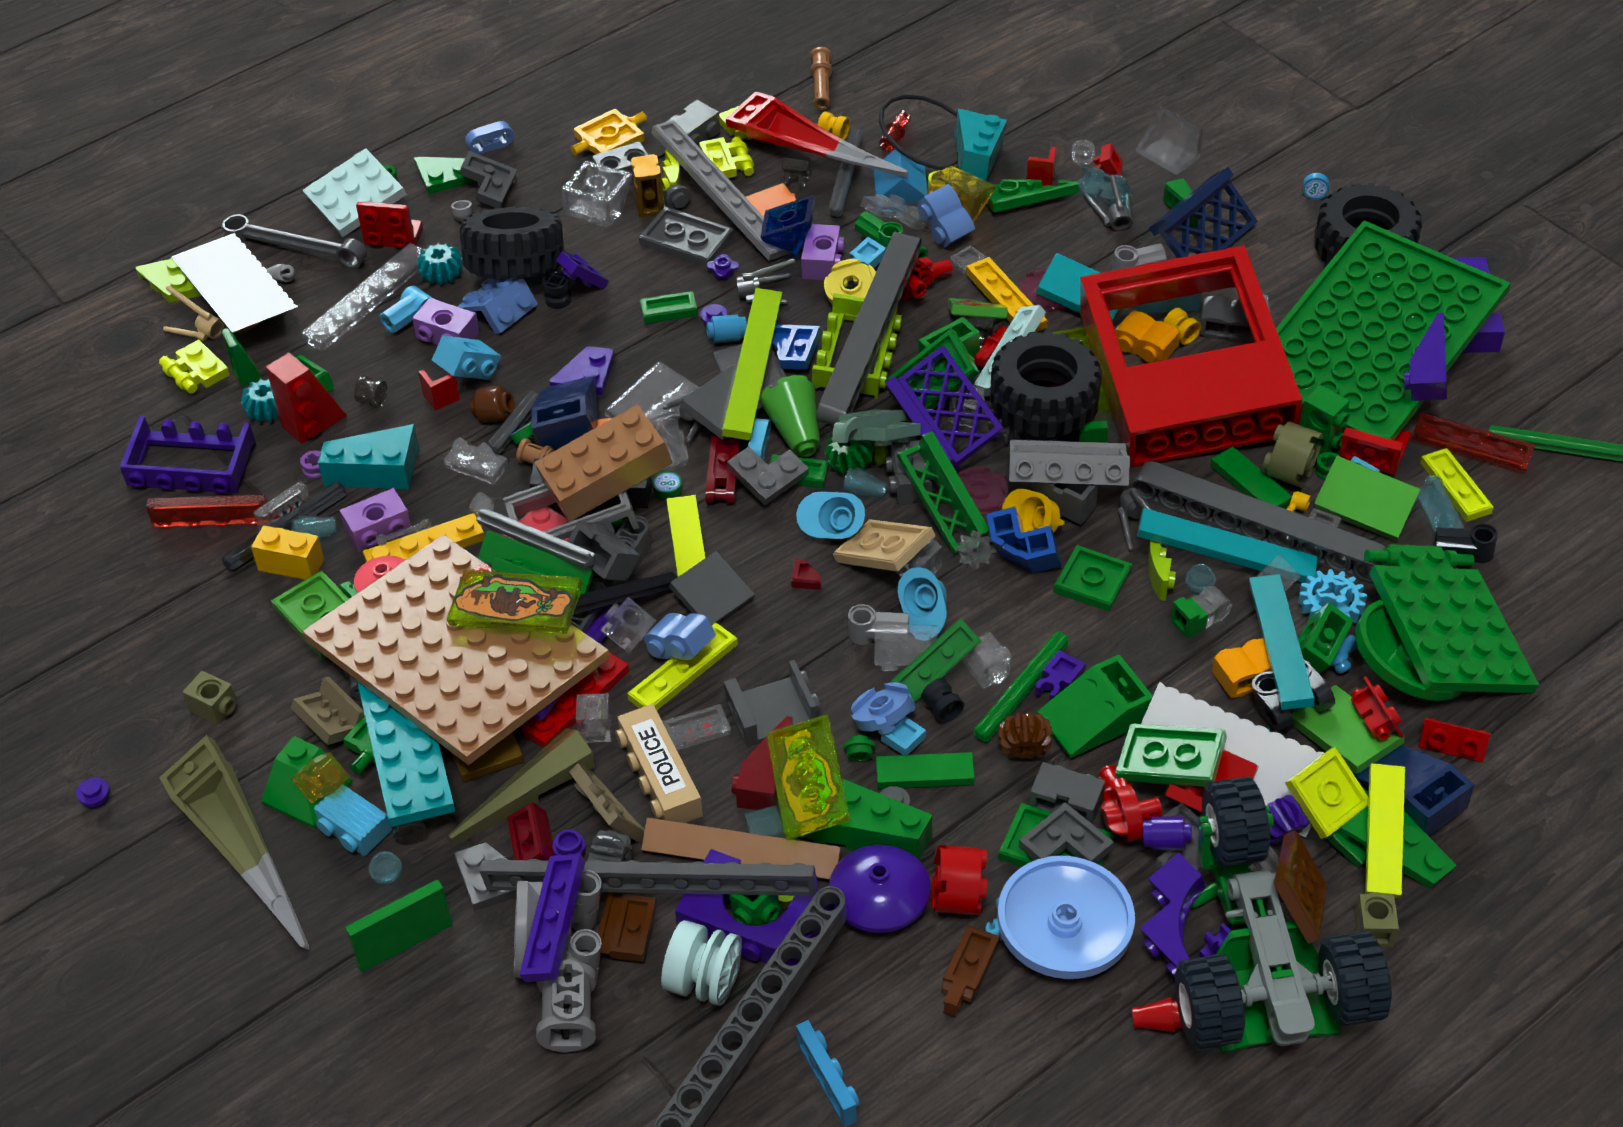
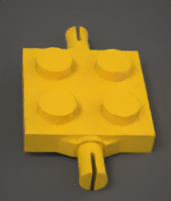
[570,109,647,156]

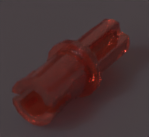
[879,110,911,152]

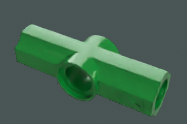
[855,211,928,258]

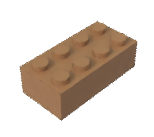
[534,404,673,522]

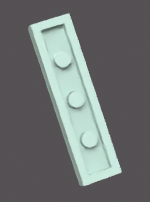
[973,305,1046,397]

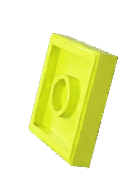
[1285,747,1368,839]

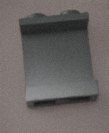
[724,660,821,747]

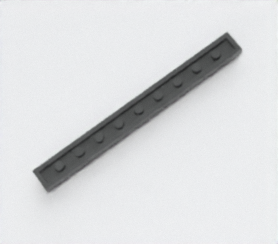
[479,858,818,896]

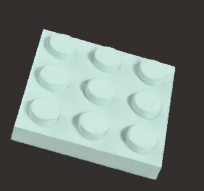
[302,148,407,238]

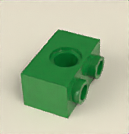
[1298,602,1354,674]

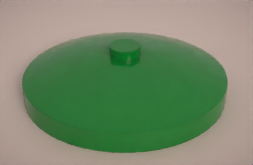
[1355,599,1463,701]

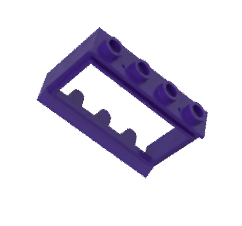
[120,416,256,494]

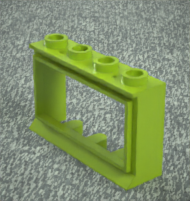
[812,293,902,399]

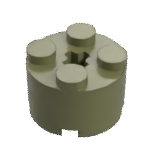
[1262,421,1323,488]

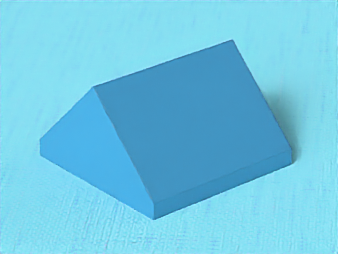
[873,148,928,204]

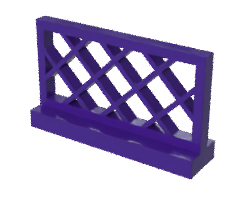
[885,345,1005,472]

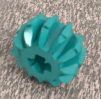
[417,242,463,286]
[241,378,279,424]

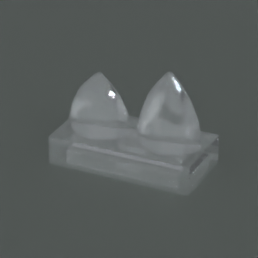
[443,437,509,485]

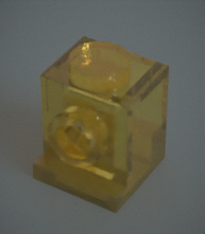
[291,752,350,803]

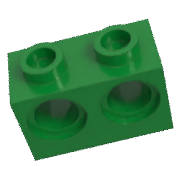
[1300,385,1350,454]

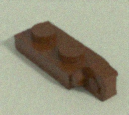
[941,925,1000,1017]

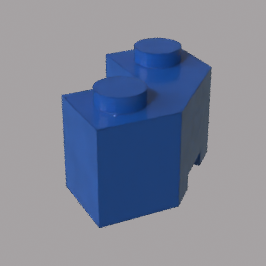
[986,507,1062,574]

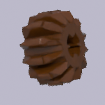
[998,711,1053,761]

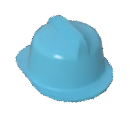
[796,492,865,539]
[897,567,947,640]

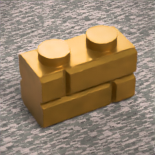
[631,154,664,217]

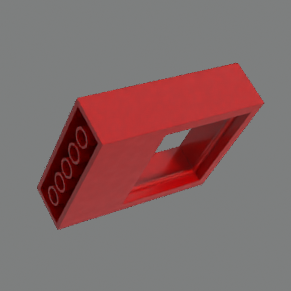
[1080,245,1303,468]

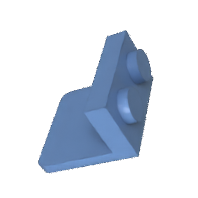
[458,278,538,334]

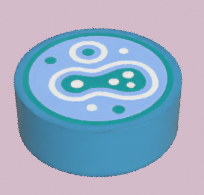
[1303,173,1330,200]

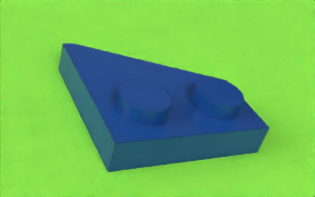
[772,324,821,370]

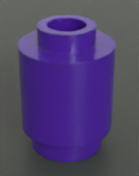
[1143,816,1192,850]

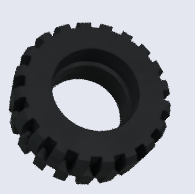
[1314,183,1422,265]
[460,207,564,280]
[990,331,1102,437]

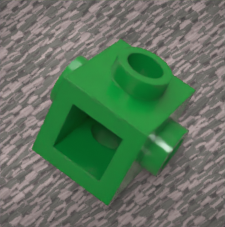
[729,894,781,926]

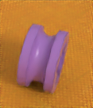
[300,450,321,479]

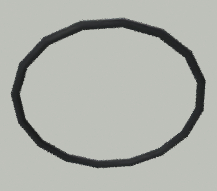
[878,94,959,171]

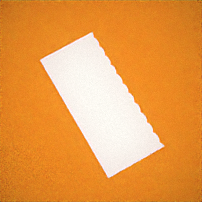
[172,233,298,332]
[1141,682,1324,837]

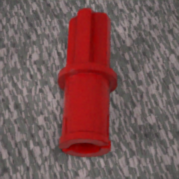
[974,326,1008,368]

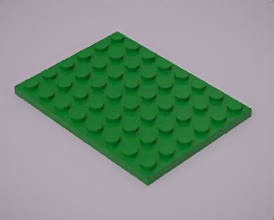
[1276,221,1511,440]

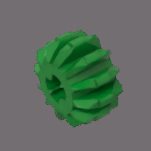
[825,438,875,476]

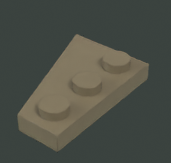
[569,763,645,843]

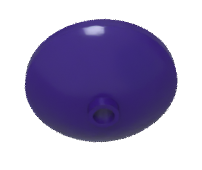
[829,844,930,933]

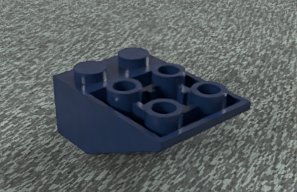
[532,375,597,449]
[1353,745,1475,836]

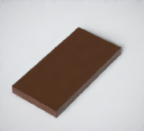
[1274,830,1328,944]

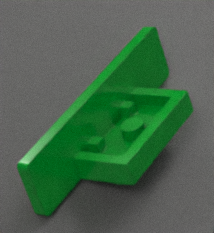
[478,531,594,595]

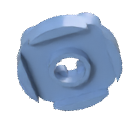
[851,682,916,734]

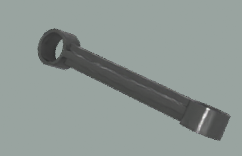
[222,214,367,269]

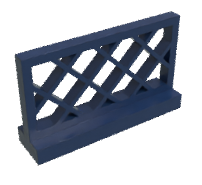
[1148,167,1258,258]

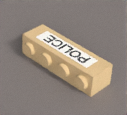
[615,704,703,823]

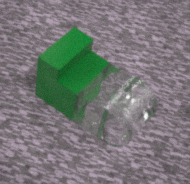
[1171,586,1232,639]

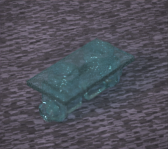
[1077,166,1133,203]
[1417,475,1464,533]

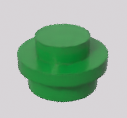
[843,735,876,761]

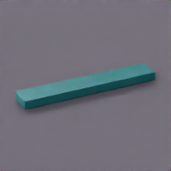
[1137,508,1317,583]
[1249,574,1314,710]

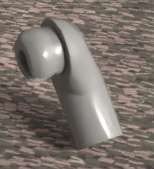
[266,264,296,283]

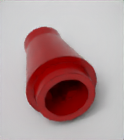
[1132,997,1183,1033]

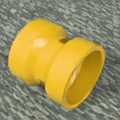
[817,111,850,141]
[1163,307,1201,345]

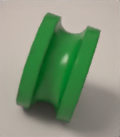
[1315,452,1339,480]

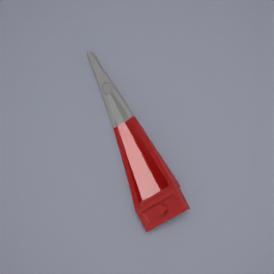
[725,92,909,178]

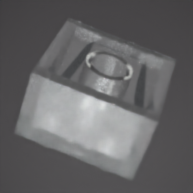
[562,161,632,227]

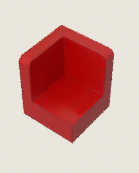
[1027,147,1057,186]
[418,369,460,411]

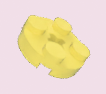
[824,259,876,304]

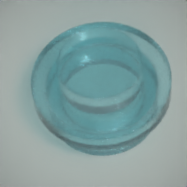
[1185,564,1216,593]
[369,851,402,884]

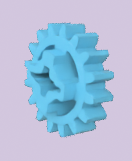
[1298,569,1367,623]

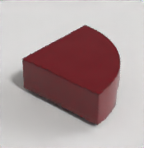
[791,558,821,590]

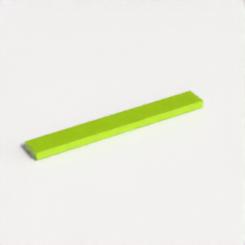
[722,288,782,440]

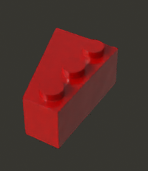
[266,353,347,444]

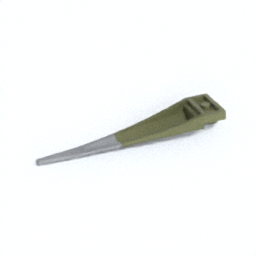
[159,735,309,950]

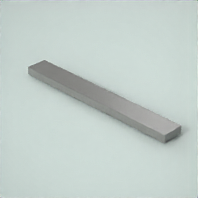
[651,120,792,261]

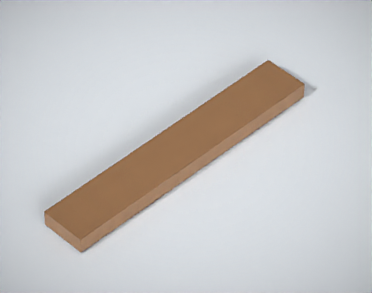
[641,817,842,880]

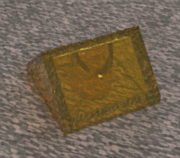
[928,166,996,223]

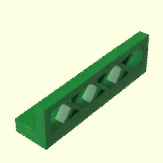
[897,431,990,555]

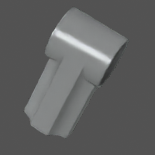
[1112,243,1167,271]
[848,604,909,645]

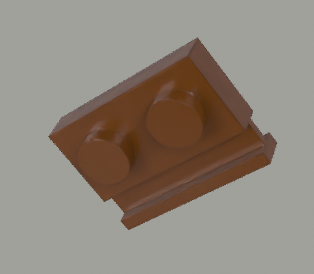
[598,892,657,962]

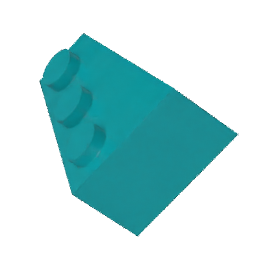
[954,108,1007,183]
[318,424,419,489]

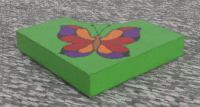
[948,298,1008,319]

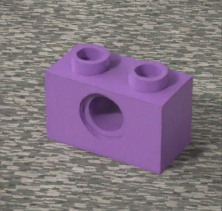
[801,224,845,281]
[412,298,480,345]
[339,488,412,552]

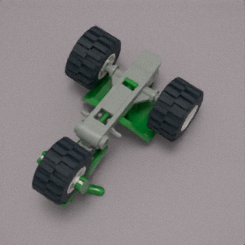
[1175,776,1392,1053]

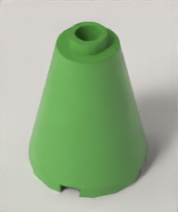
[760,375,820,457]

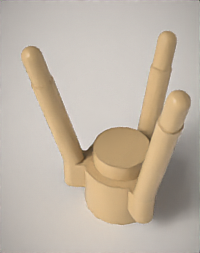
[163,285,224,341]

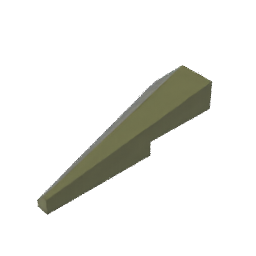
[447,728,595,846]

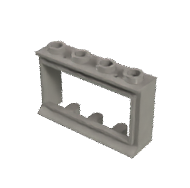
[1009,440,1130,486]
[503,483,639,544]

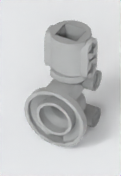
[514,870,602,1053]

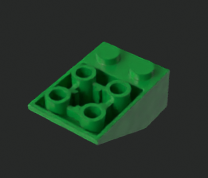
[1037,655,1153,759]

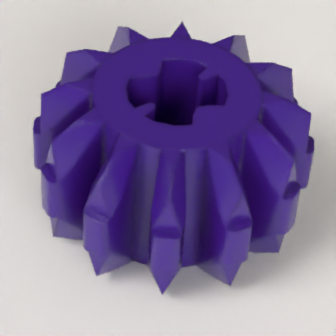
[1266,795,1309,846]

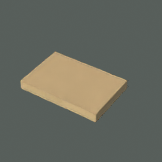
[833,519,935,572]

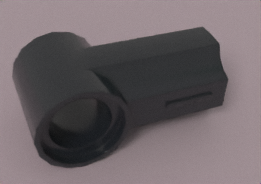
[1434,523,1498,563]

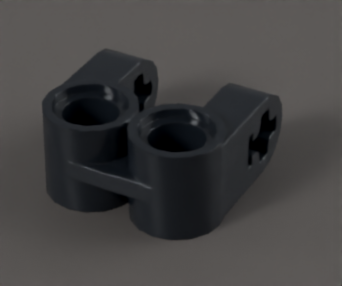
[1252,660,1335,732]

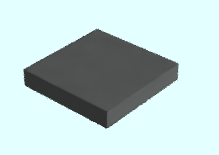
[669,551,755,626]

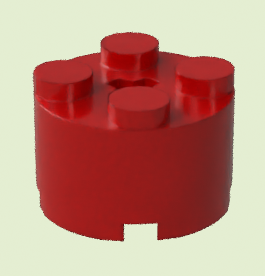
[931,845,987,916]

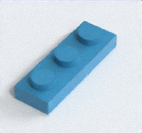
[796,1020,860,1127]

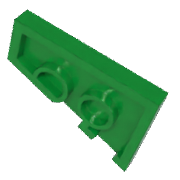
[1337,806,1457,889]

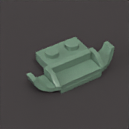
[833,409,921,446]

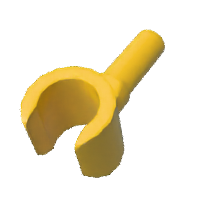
[1286,491,1311,512]

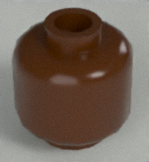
[470,385,515,424]

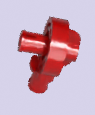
[900,257,953,300]
[1099,765,1163,843]

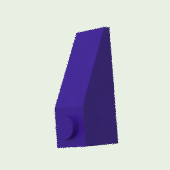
[1404,313,1447,401]

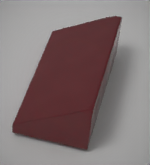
[507,802,555,861]

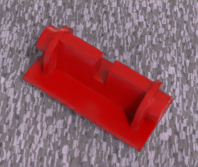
[1351,676,1404,741]
[1419,718,1491,762]

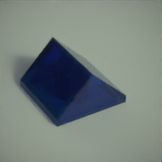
[760,195,815,255]

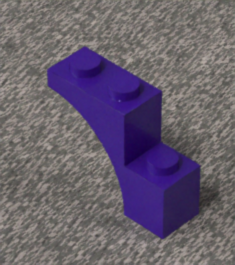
[1140,853,1206,979]

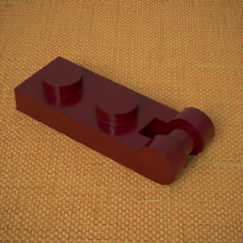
[705,436,741,504]

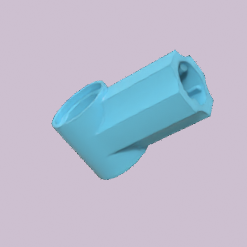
[379,286,434,334]

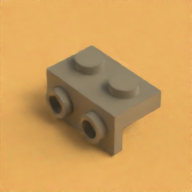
[291,677,364,745]

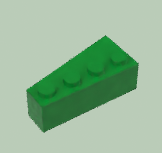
[784,776,933,860]

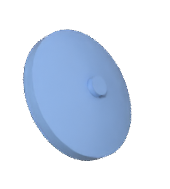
[997,856,1135,979]

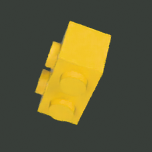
[251,526,324,580]

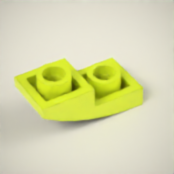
[661,149,681,194]

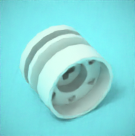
[661,920,742,1006]

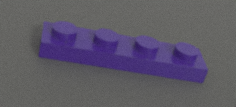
[519,853,586,982]

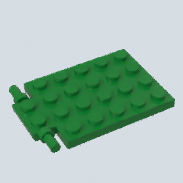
[1364,544,1539,693]

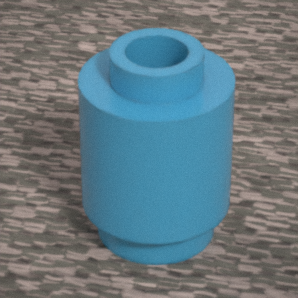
[706,314,747,344]

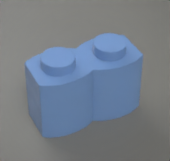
[917,184,975,248]
[643,613,716,660]

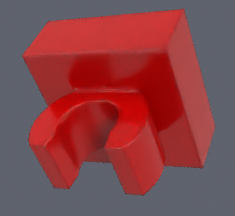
[1092,143,1123,179]

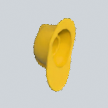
[1002,489,1065,534]

